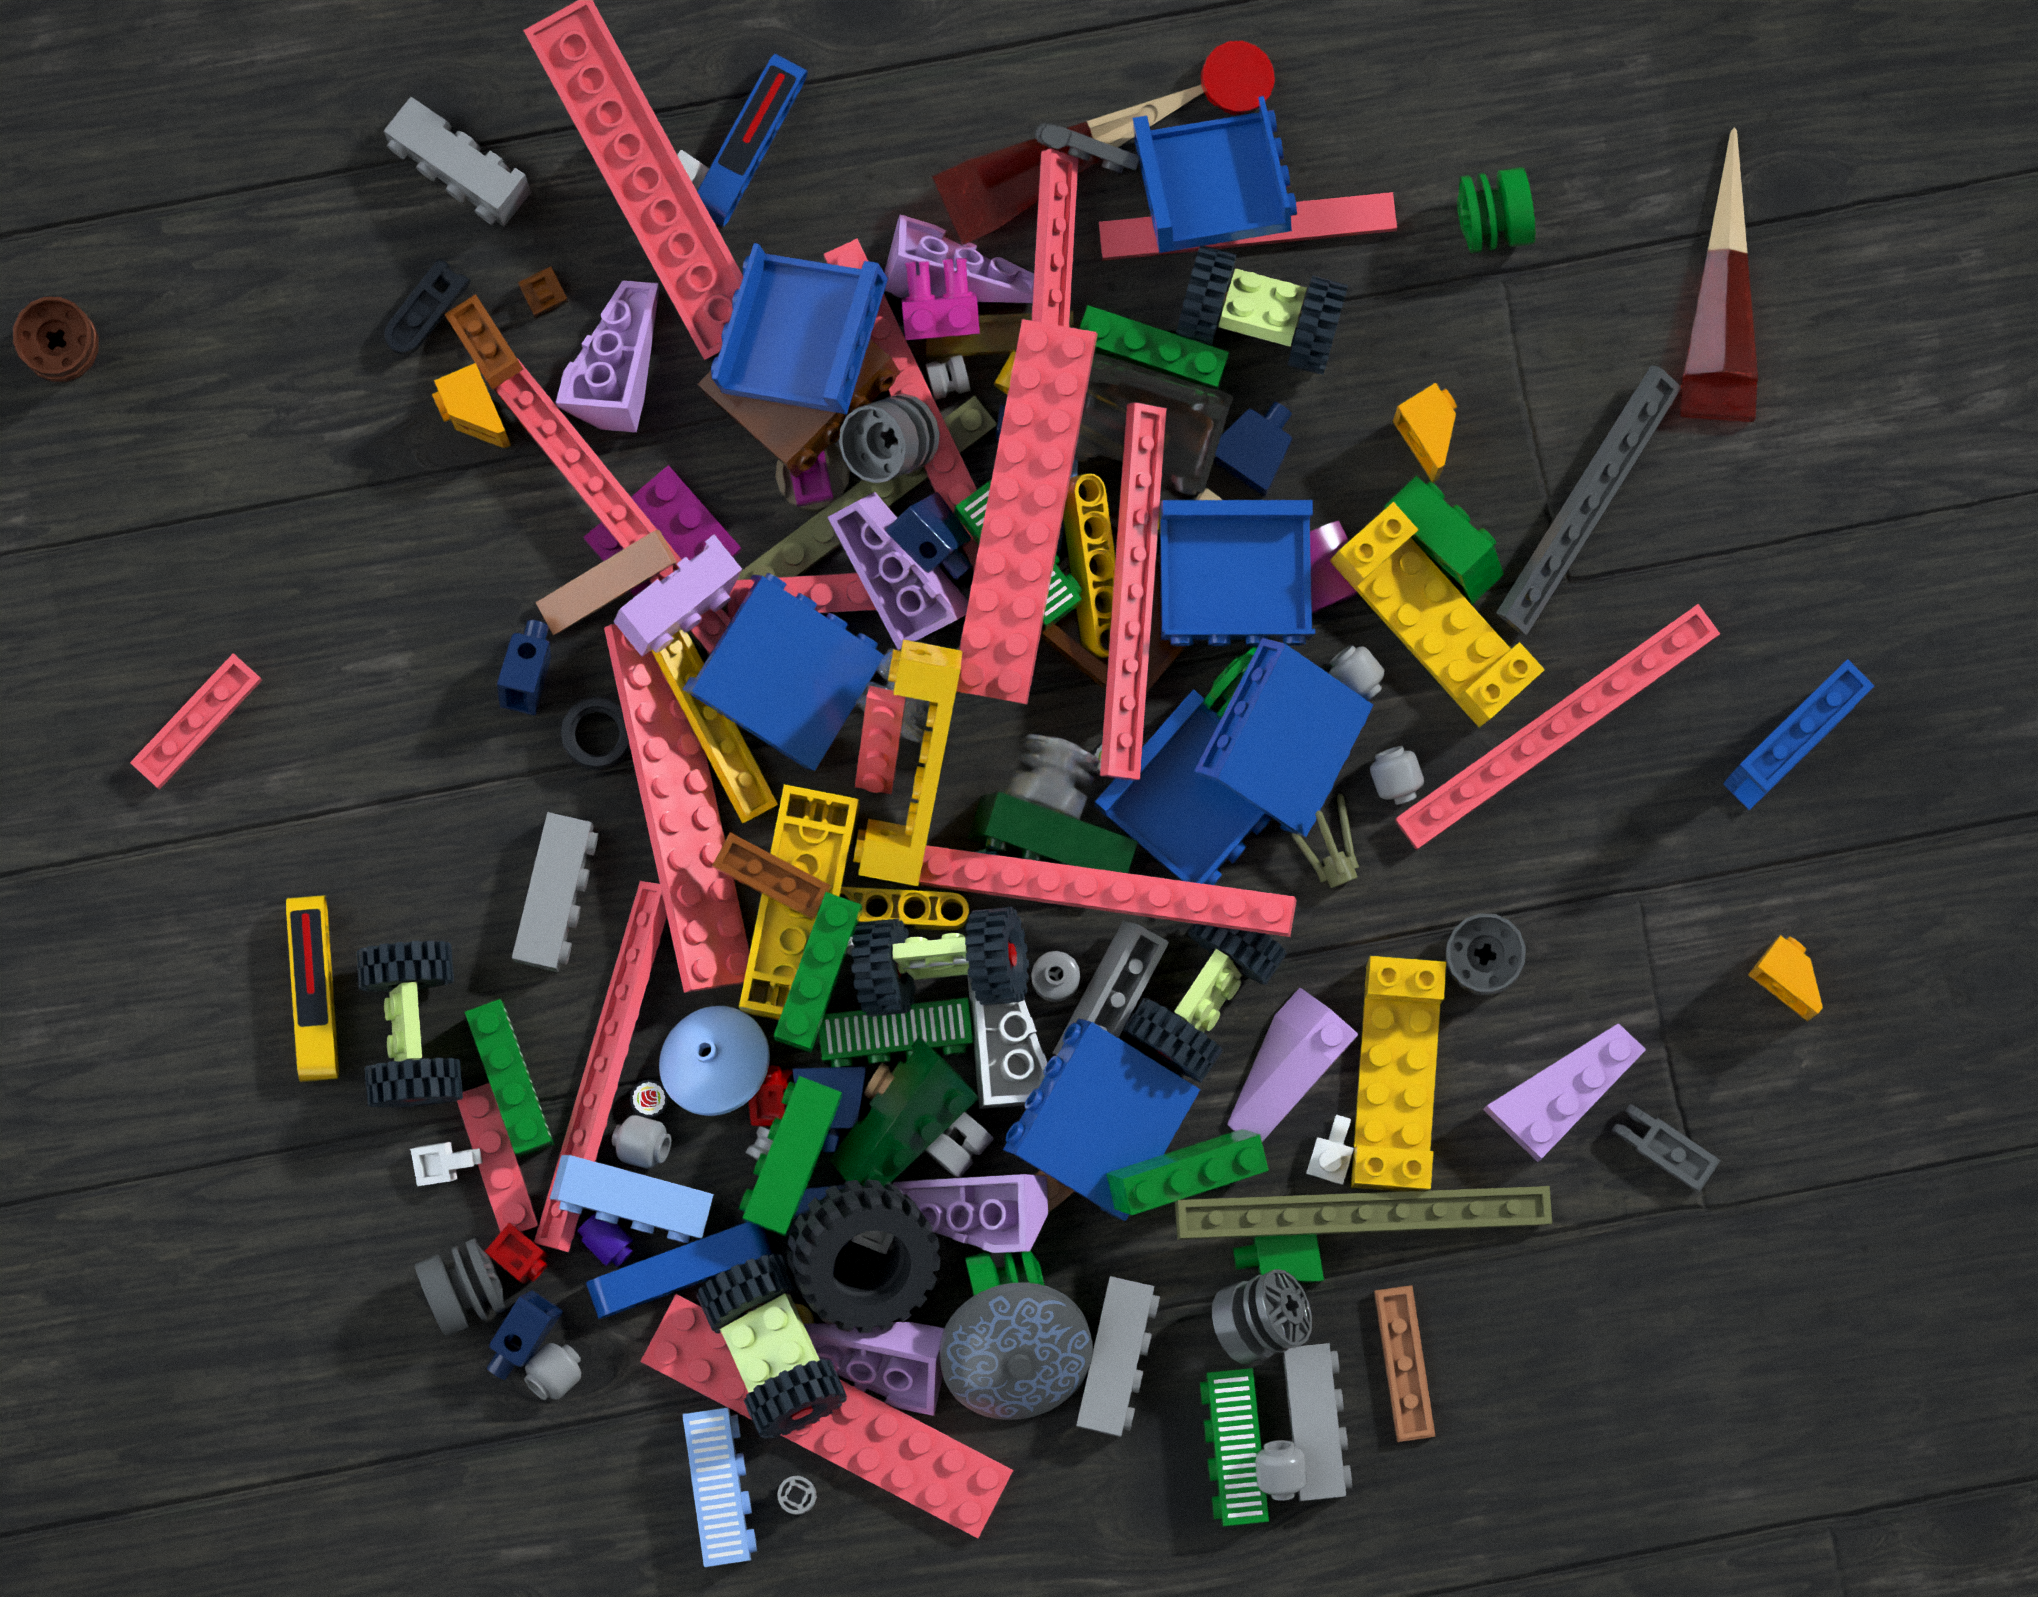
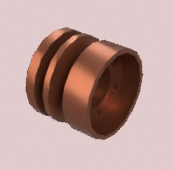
[13,297,99,382]

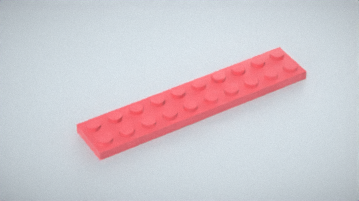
[523,0,743,360]
[956,319,1098,705]
[604,624,750,993]
[640,1294,1013,1538]

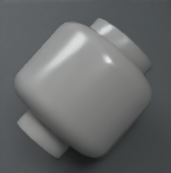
[1329,645,1384,700]
[1370,746,1424,804]
[1031,951,1080,1002]
[612,1115,671,1169]
[524,1343,581,1400]
[1255,1440,1307,1500]

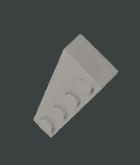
[384,97,531,227]

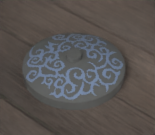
[939,1282,1093,1420]

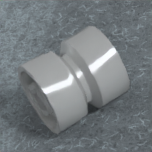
[925,1112,994,1178]

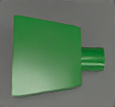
[1233,1235,1324,1283]

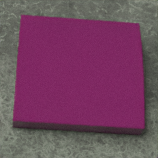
[1310,520,1358,614]

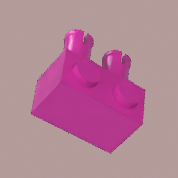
[901,258,980,340]

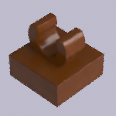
[518,266,568,318]

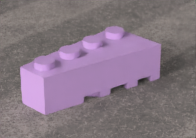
[828,492,968,650]
[1483,1023,1646,1162]

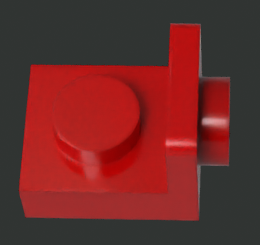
[749,1065,794,1126]
[485,1222,549,1284]

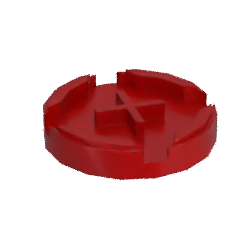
[1201,41,1275,115]

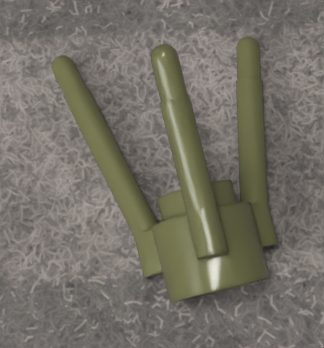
[1292,794,1359,888]

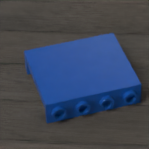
[1133,96,1297,253]
[711,243,888,414]
[1159,500,1315,646]
[682,573,885,771]
[1195,638,1373,837]
[1723,659,1874,810]
[1094,689,1272,885]
[1003,1018,1201,1221]

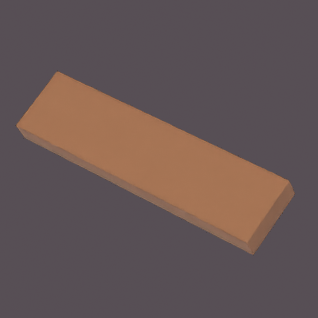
[536,530,677,635]
[1374,1285,1435,1442]

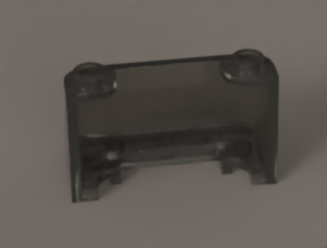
[1074,354,1233,495]

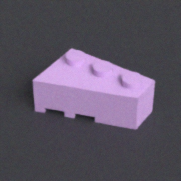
[614,535,742,656]

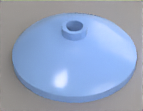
[659,1006,770,1116]

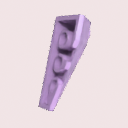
[884,215,1034,303]
[556,281,660,432]
[1227,988,1358,1142]
[893,1174,1048,1253]
[804,1322,944,1416]

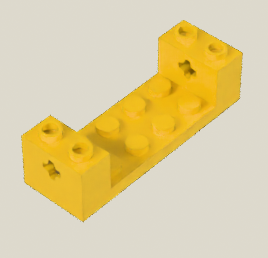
[1329,502,1545,728]
[853,640,962,886]
[739,784,860,1020]
[1351,956,1446,1192]

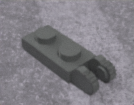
[1034,122,1140,174]
[1612,1104,1721,1193]

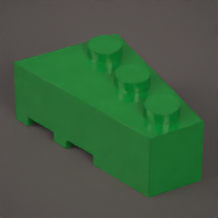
[1384,476,1504,605]

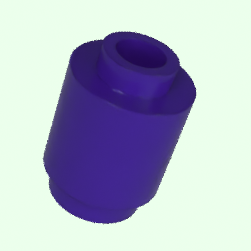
[577,1213,633,1267]

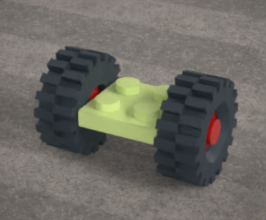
[1176,246,1348,375]
[851,907,1029,1017]
[1123,924,1287,1083]
[356,941,463,1108]
[697,1254,847,1439]

